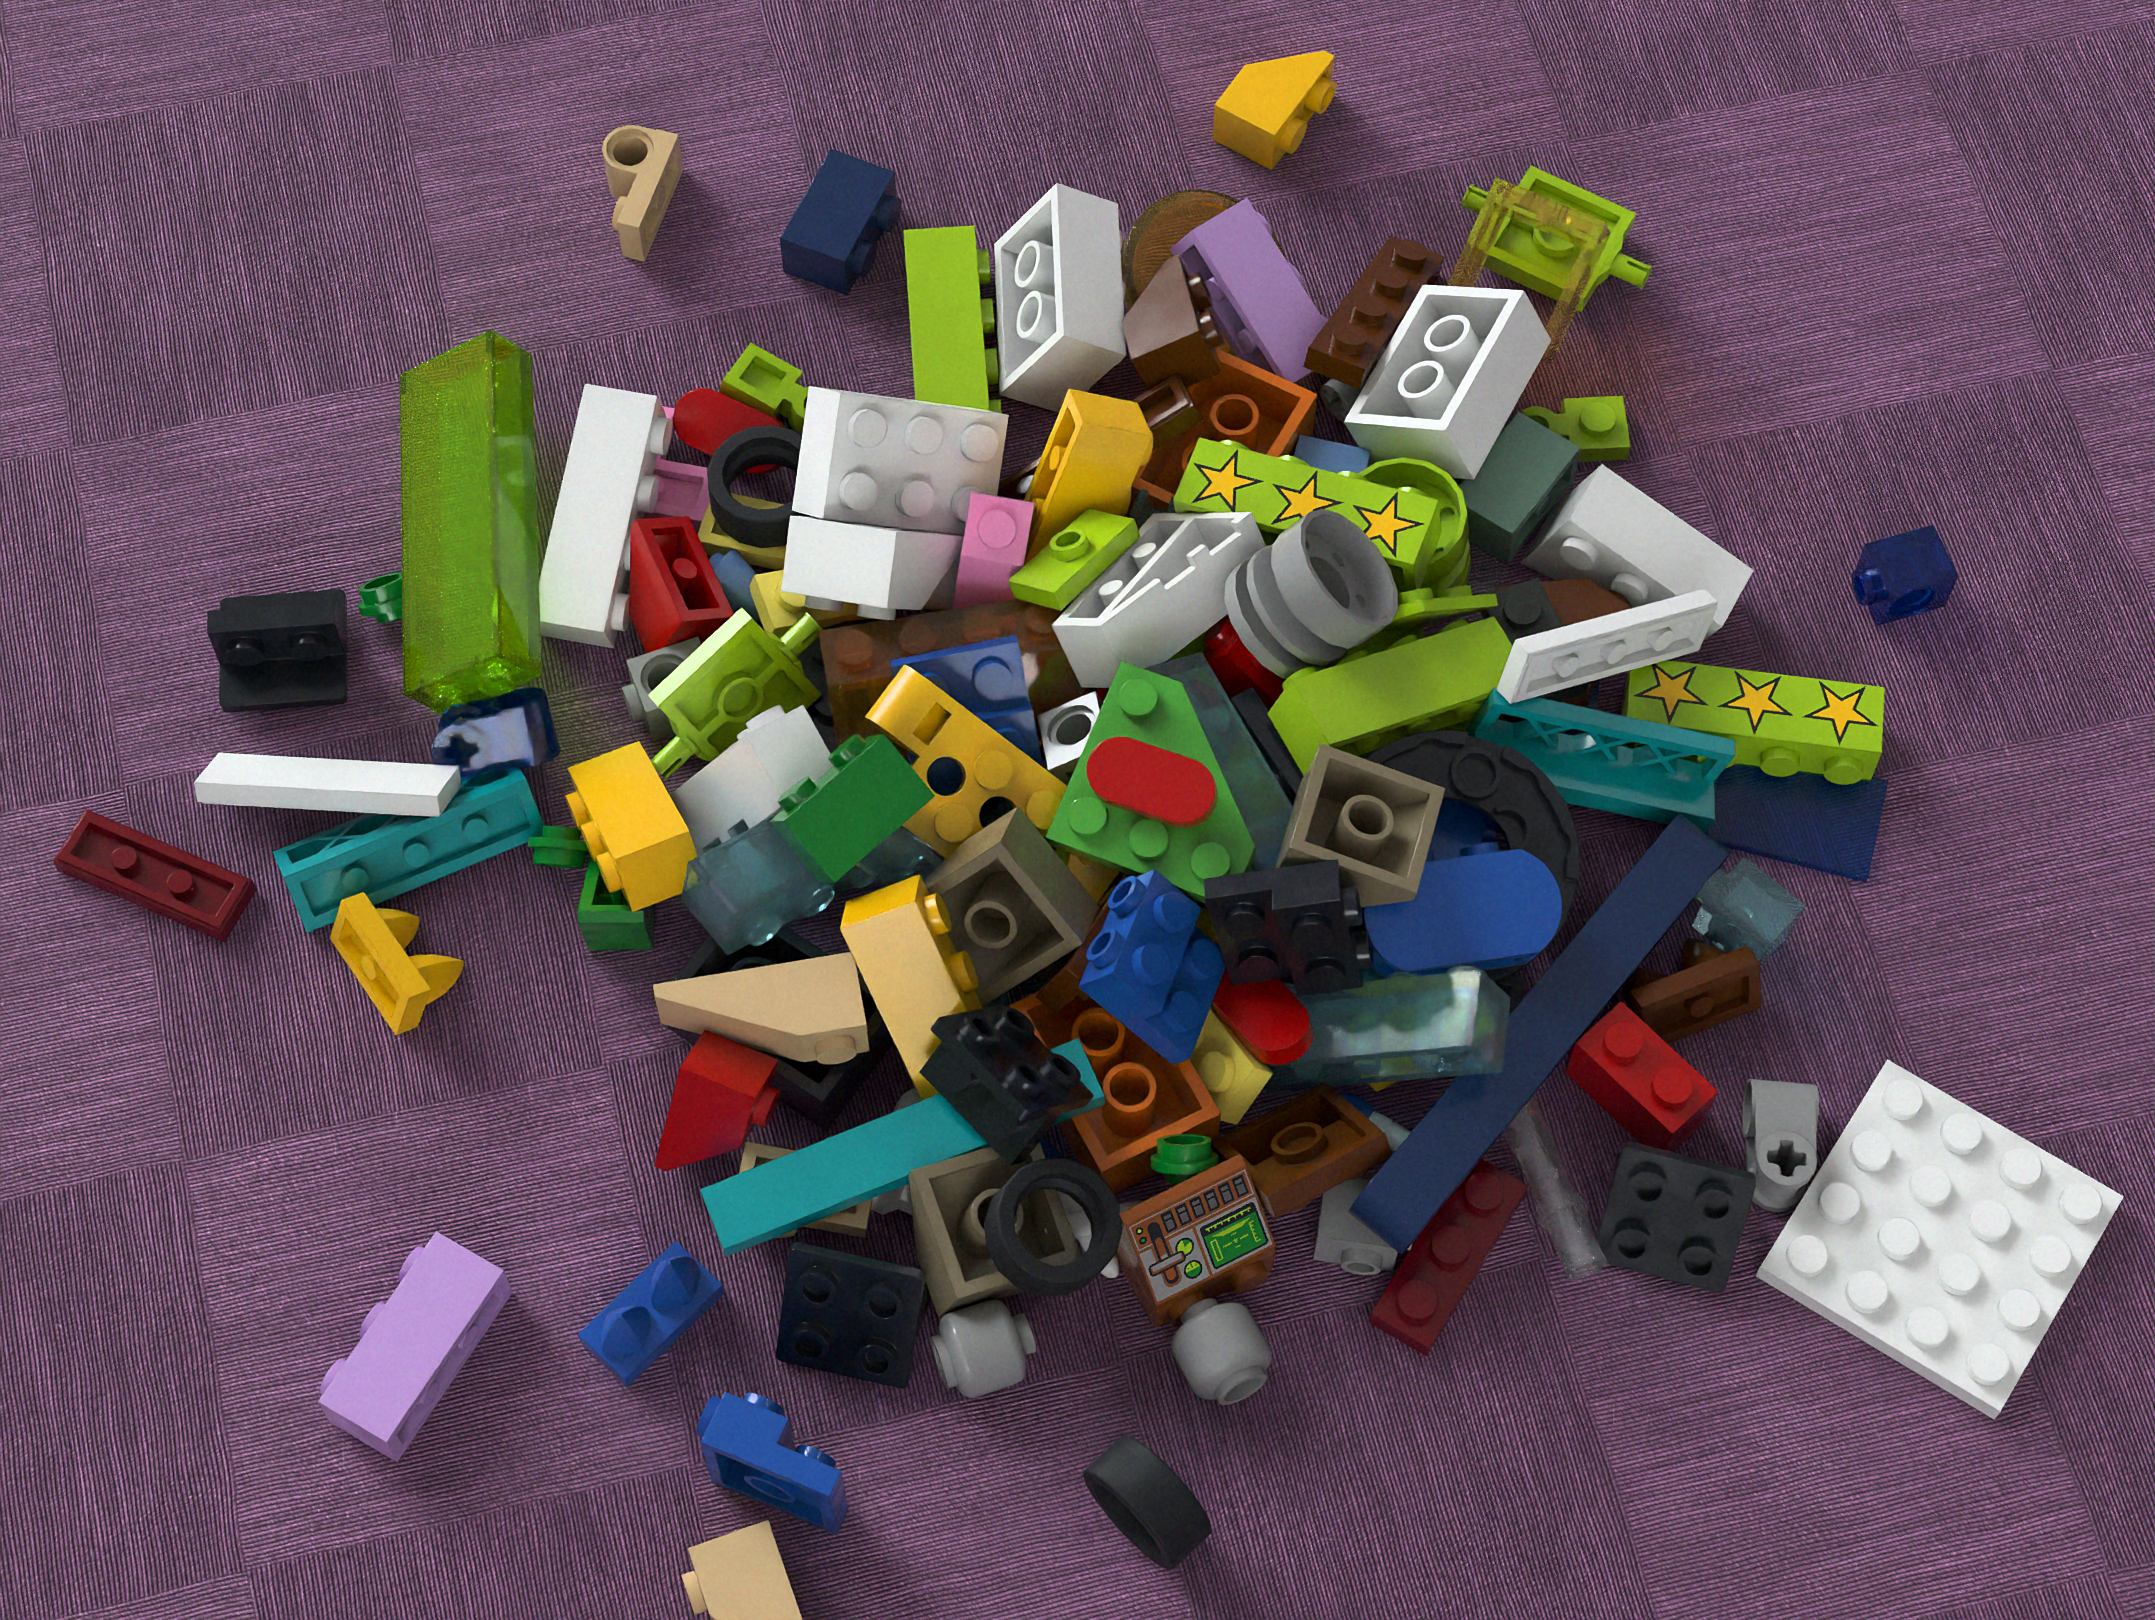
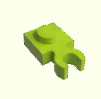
[719,343,809,435]
[1522,396,1631,462]

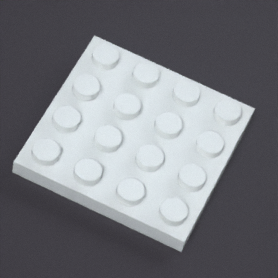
[1756,1059,2124,1420]

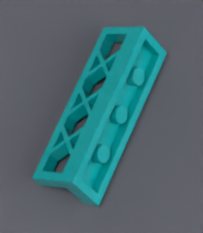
[1466,688,1735,832]
[273,755,544,933]

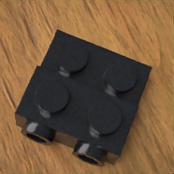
[1204,859,1374,996]

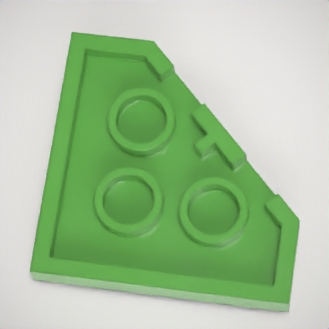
[1045,661,1257,904]

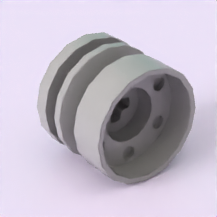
[1224,509,1398,679]

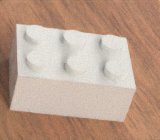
[994,183,1128,413]
[1344,285,1551,480]
[792,386,1009,535]

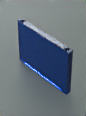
[1706,763,1888,883]

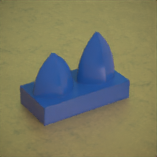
[578,1240,725,1388]

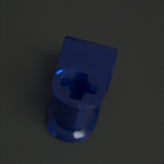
[432,687,561,778]

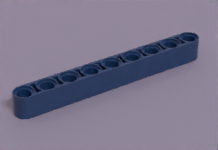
[1348,813,1731,1255]

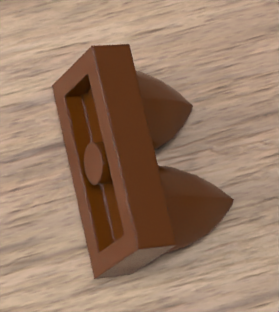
[1627,937,1761,1044]

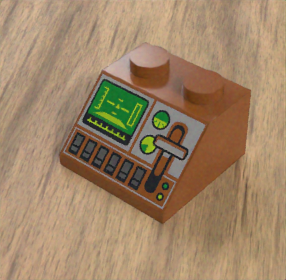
[1117,1154,1276,1328]

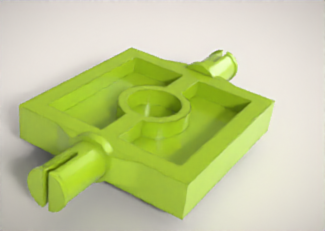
[1461,166,1653,312]
[648,607,825,780]

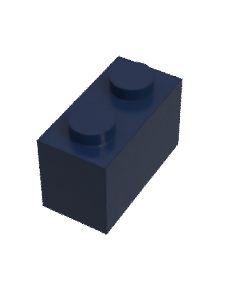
[780,149,902,296]

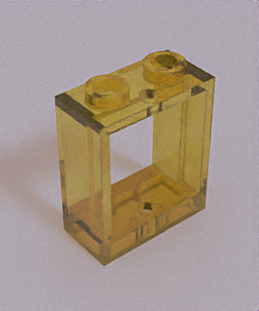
[1447,177,1611,365]

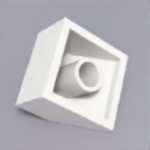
[781,516,964,620]

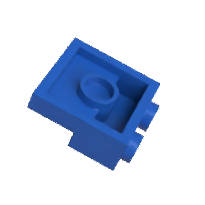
[889,635,1043,796]
[1078,869,1226,1065]
[696,1392,848,1535]

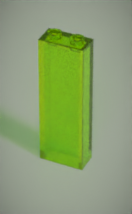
[400,329,542,716]

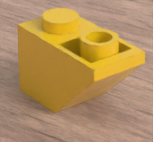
[1212,51,1337,170]

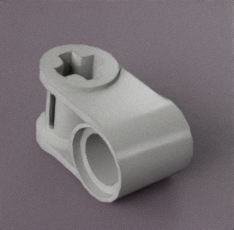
[1742,1079,1819,1212]

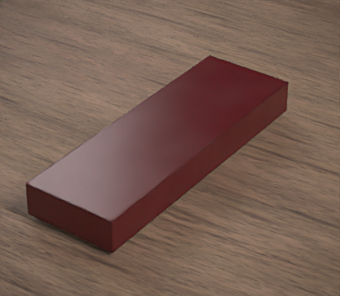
[53,809,257,943]

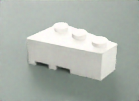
[1520,464,1754,641]
[1052,512,1266,688]
[670,705,833,866]

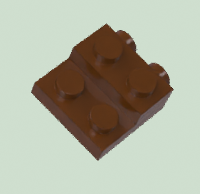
[1211,1082,1392,1219]

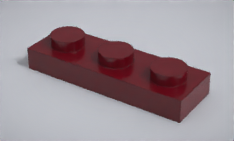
[1368,1159,1529,1357]

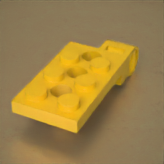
[865,665,1119,903]

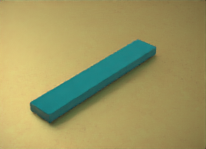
[700,1038,1105,1257]

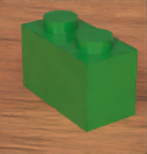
[770,733,935,883]

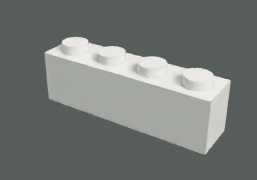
[530,384,672,648]

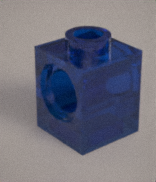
[1852,525,1958,626]

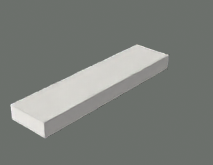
[1496,589,1718,704]
[194,753,462,817]

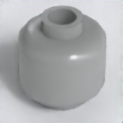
[1171,1298,1272,1405]
[930,1299,1036,1398]

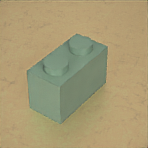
[1454,412,1580,565]

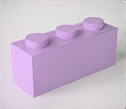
[1170,198,1328,384]
[318,1231,513,1462]

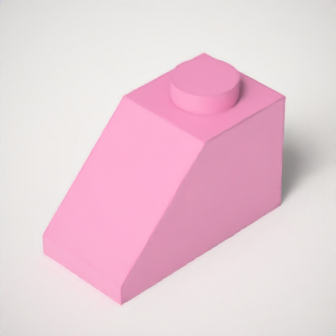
[951,492,1034,626]

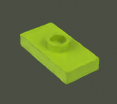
[1008,508,1140,611]

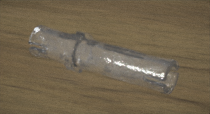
[1506,1095,1607,1281]

